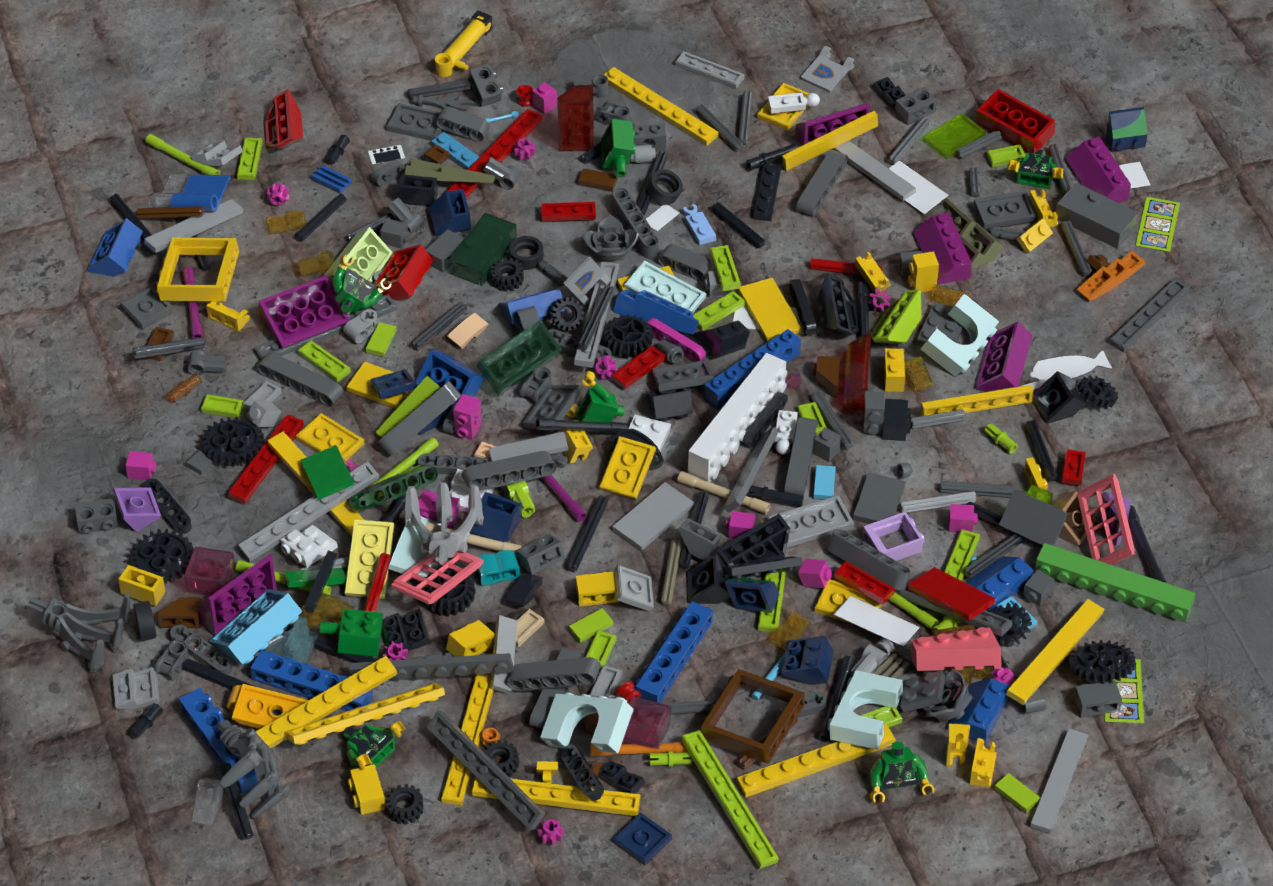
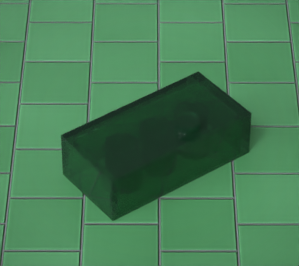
[449,213,517,286]
[477,320,562,397]

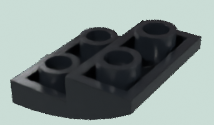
[382,608,431,651]

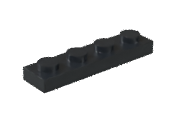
[754,164,781,222]
[723,556,802,579]

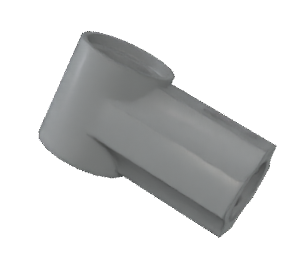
[851,644,888,676]

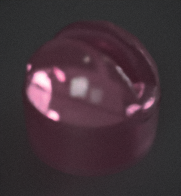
[786,374,801,389]

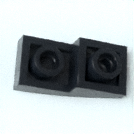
[872,76,906,106]
[506,573,543,607]
[598,760,645,794]

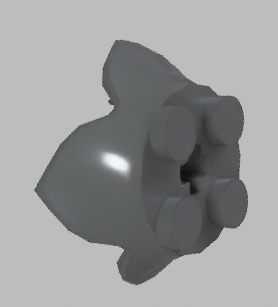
[583,214,639,261]
[923,669,972,722]

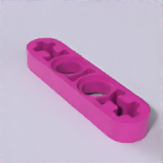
[647,318,706,362]

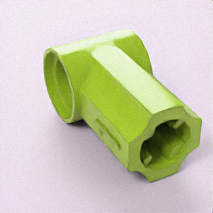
[505,481,535,518]

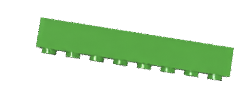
[1035,543,1196,622]

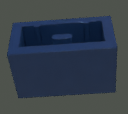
[429,189,471,235]
[470,492,522,542]
[781,636,834,685]

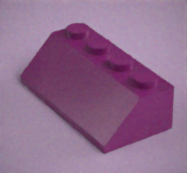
[795,103,870,146]
[1065,137,1131,202]
[913,213,972,285]
[975,322,1032,392]

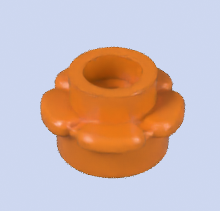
[480,728,500,746]

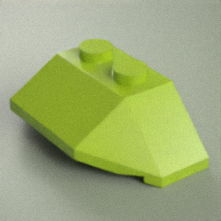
[870,289,921,344]

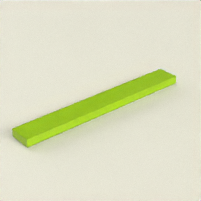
[681,730,779,869]

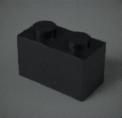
[398,174,438,205]
[882,398,911,441]

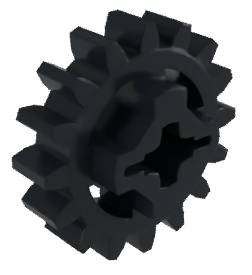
[1077,375,1118,409]
[993,602,1032,647]

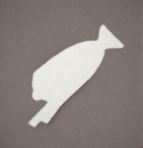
[1020,351,1112,390]

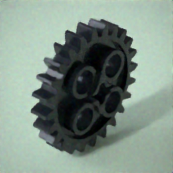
[202,416,264,466]
[130,529,195,584]
[1069,640,1136,684]

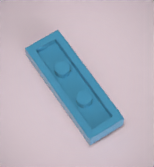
[431,132,480,170]

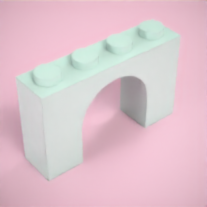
[921,294,999,377]
[827,670,903,750]
[540,693,633,754]

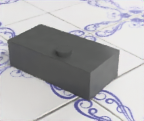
[1056,183,1138,249]

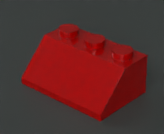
[374,244,433,300]

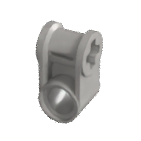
[343,309,378,344]

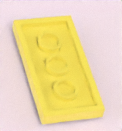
[345,520,394,599]

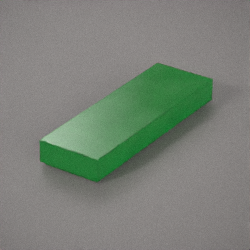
[284,568,347,588]

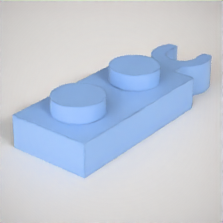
[683,204,716,245]

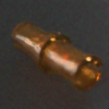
[166,373,202,403]

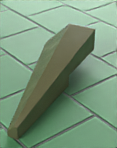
[405,159,495,183]
[941,197,1004,268]

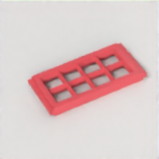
[1077,474,1135,565]
[391,551,483,604]

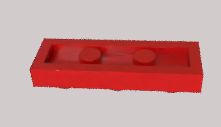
[541,202,596,221]
[612,346,665,390]
[834,561,895,605]

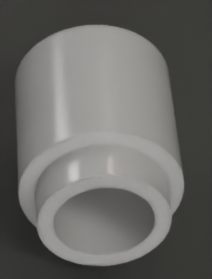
[631,145,656,163]

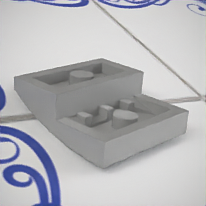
[191,141,243,166]
[113,667,160,709]

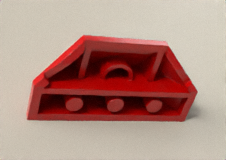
[265,89,303,148]

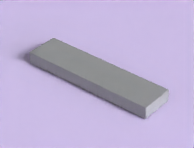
[675,51,744,89]
[489,432,568,461]
[490,615,517,694]

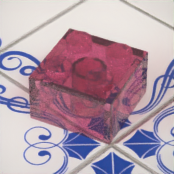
[184,547,235,596]
[623,697,672,749]

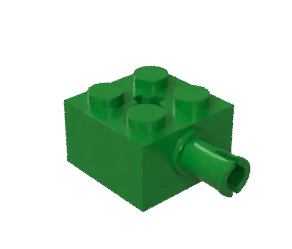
[601,118,636,177]
[320,609,383,657]

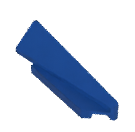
[613,289,699,334]

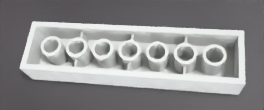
[688,353,787,482]

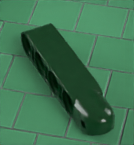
[349,464,438,512]

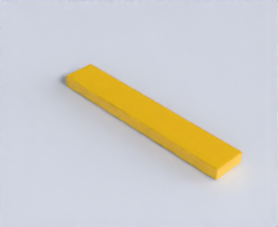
[782,111,878,171]
[920,385,1033,416]

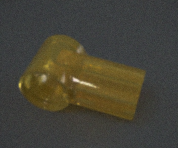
[298,250,335,276]

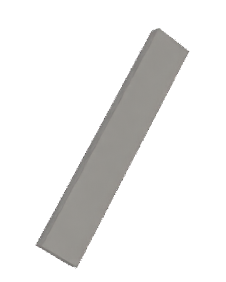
[830,141,916,201]
[144,199,243,253]
[1030,729,1088,834]

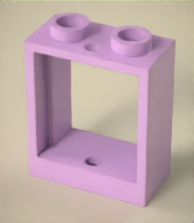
[862,511,925,561]

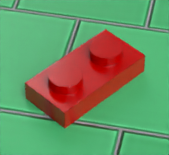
[1062,449,1086,486]

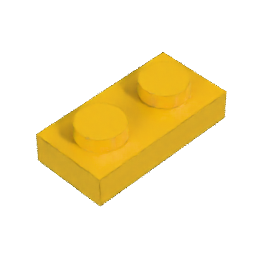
[1016,218,1053,253]
[1024,457,1048,499]

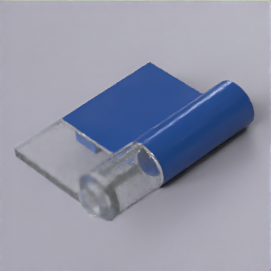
[149,174,231,211]

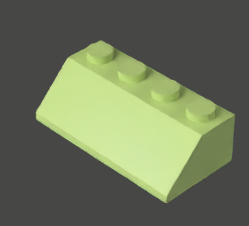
[324,227,393,286]

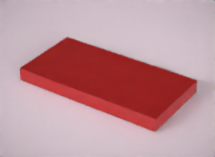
[908,567,995,621]

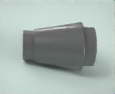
[658,340,684,364]

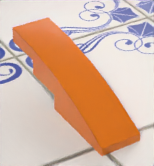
[1077,250,1145,301]

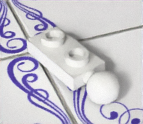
[768,93,820,113]
[775,410,798,455]

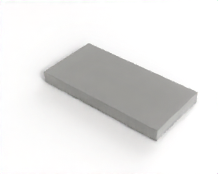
[613,482,694,551]
[767,495,854,548]

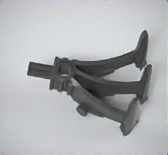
[27,593,130,672]
[218,720,292,819]

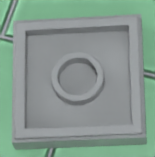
[614,565,654,611]

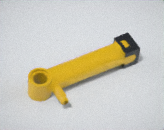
[435,10,493,77]

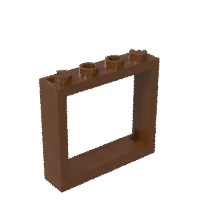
[700,669,805,764]

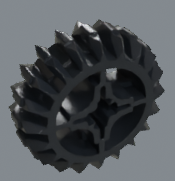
[603,314,653,359]
[422,569,476,617]

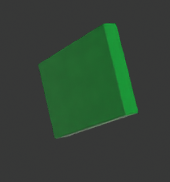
[301,445,355,500]

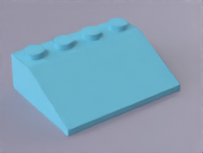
[209,589,302,665]

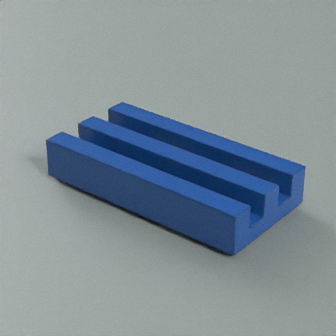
[311,165,351,194]

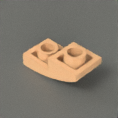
[448,313,489,349]

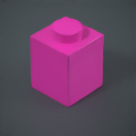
[532,82,557,114]
[126,451,157,480]
[949,504,978,532]
[726,511,755,539]
[798,559,832,588]

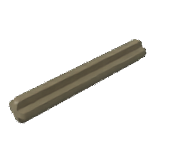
[661,540,681,606]

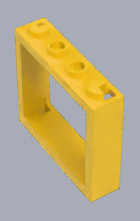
[156,237,239,301]

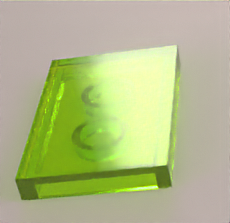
[923,113,986,160]

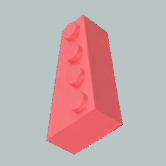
[911,627,1001,671]

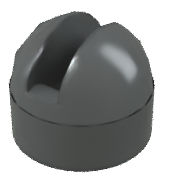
[896,463,913,479]

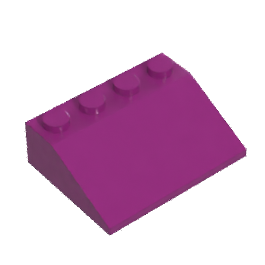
[258,275,350,348]
[199,554,277,636]

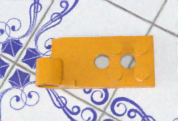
[227,684,312,741]

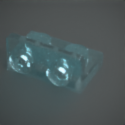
[284,616,319,664]

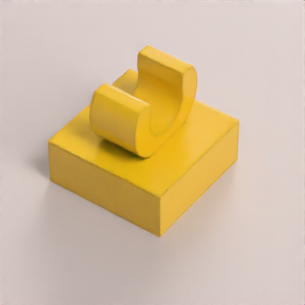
[537,761,558,784]

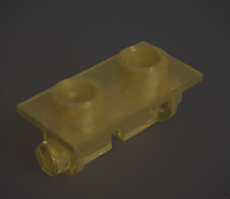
[931,284,971,307]

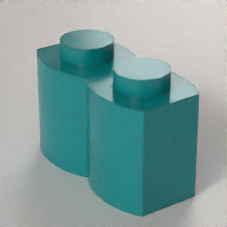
[476,550,520,585]

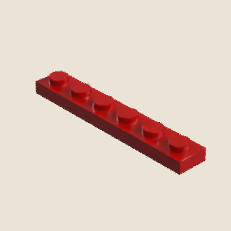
[228,414,304,504]

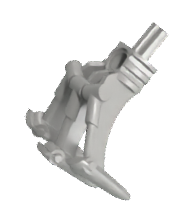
[405,482,484,565]

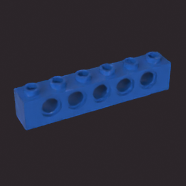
[705,329,801,410]
[634,601,713,704]
[251,650,373,711]
[179,688,257,794]

